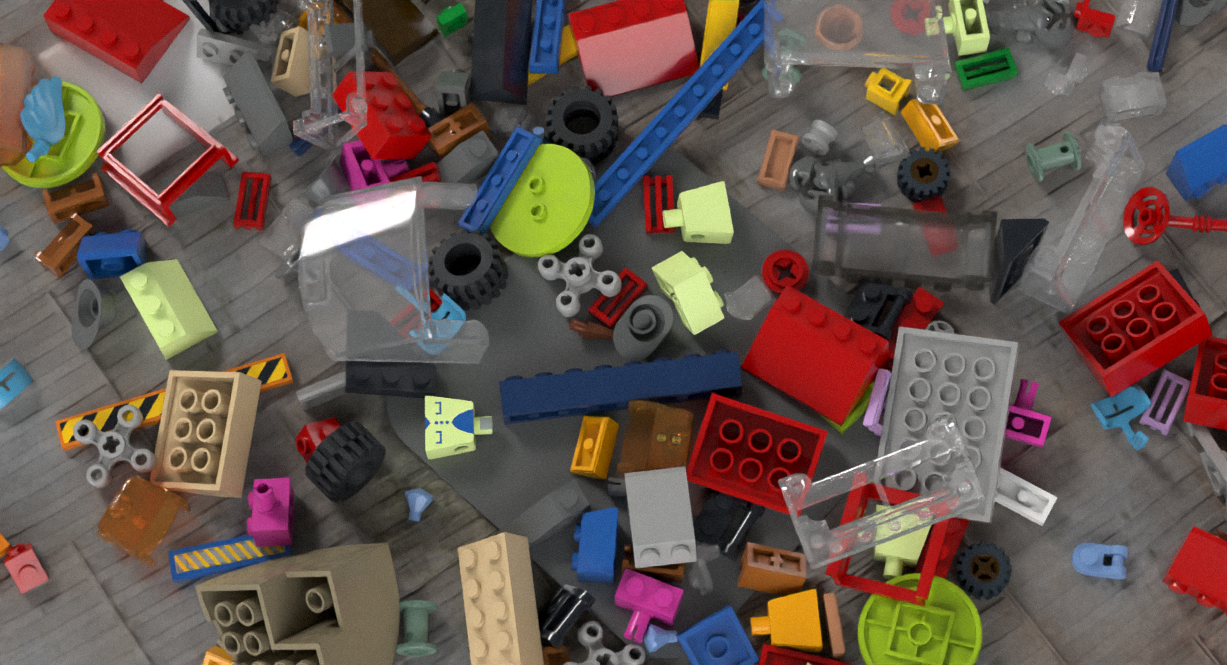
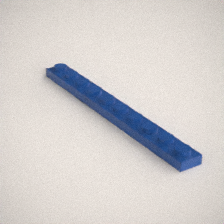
[588,0,784,229]

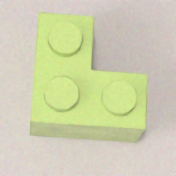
[652,251,725,335]

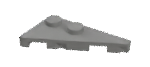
[1187,422,1227,522]

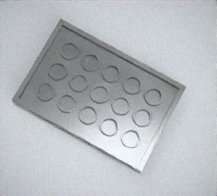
[870,326,1020,523]

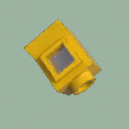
[865,67,912,115]

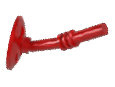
[1123,187,1227,245]

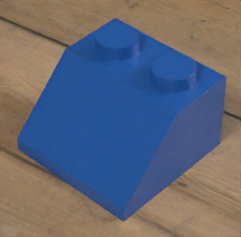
[1166,124,1227,202]
[77,229,147,280]
[572,508,619,583]

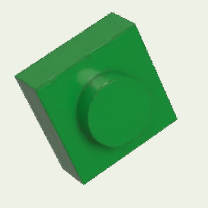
[436,3,468,38]

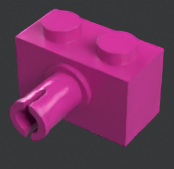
[339,140,408,210]
[1005,379,1052,449]
[247,477,295,547]
[615,568,684,643]

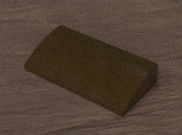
[335,0,439,66]

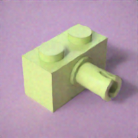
[925,0,990,56]

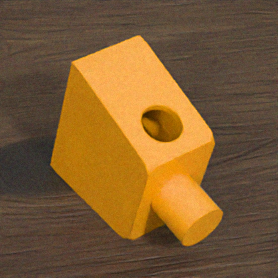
[750,589,822,653]

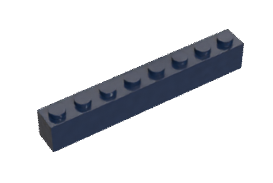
[499,350,742,425]

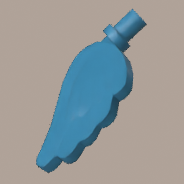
[19,76,65,162]

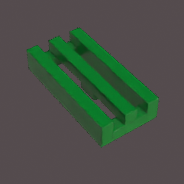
[954,48,1018,92]

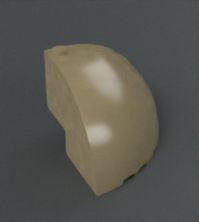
[195,543,400,665]

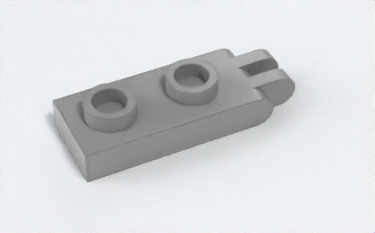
[197,28,272,70]

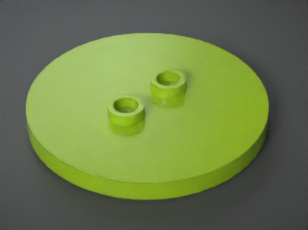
[0,81,106,188]
[490,144,595,258]
[858,573,982,665]

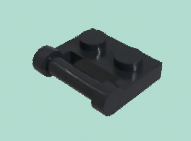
[844,278,913,343]
[693,490,766,560]
[538,584,596,649]

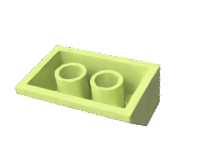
[120,259,218,360]

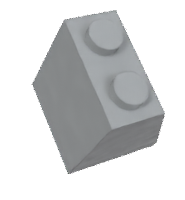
[624,467,697,568]

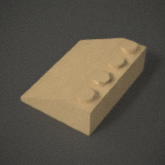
[149,370,262,498]

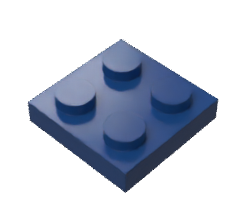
[675,605,759,665]

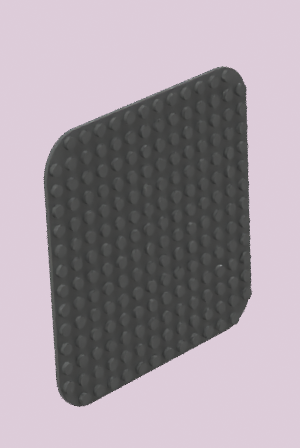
[387,148,884,660]

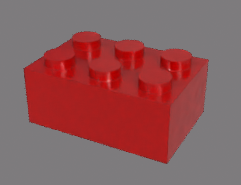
[332,71,432,160]

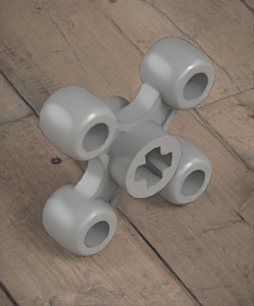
[538,234,622,317]
[73,405,156,488]
[563,621,646,665]

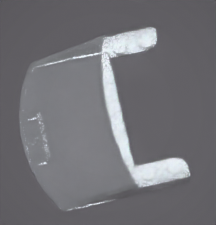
[764,0,952,105]
[298,176,489,364]

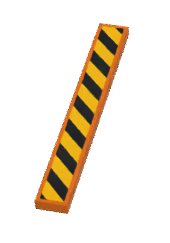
[55,353,294,451]

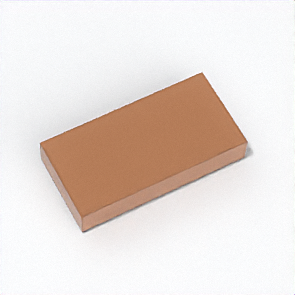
[757,130,800,191]
[822,593,845,660]

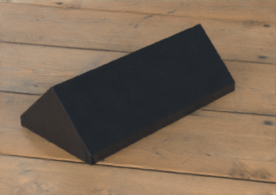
[469,0,532,105]
[987,218,1049,305]

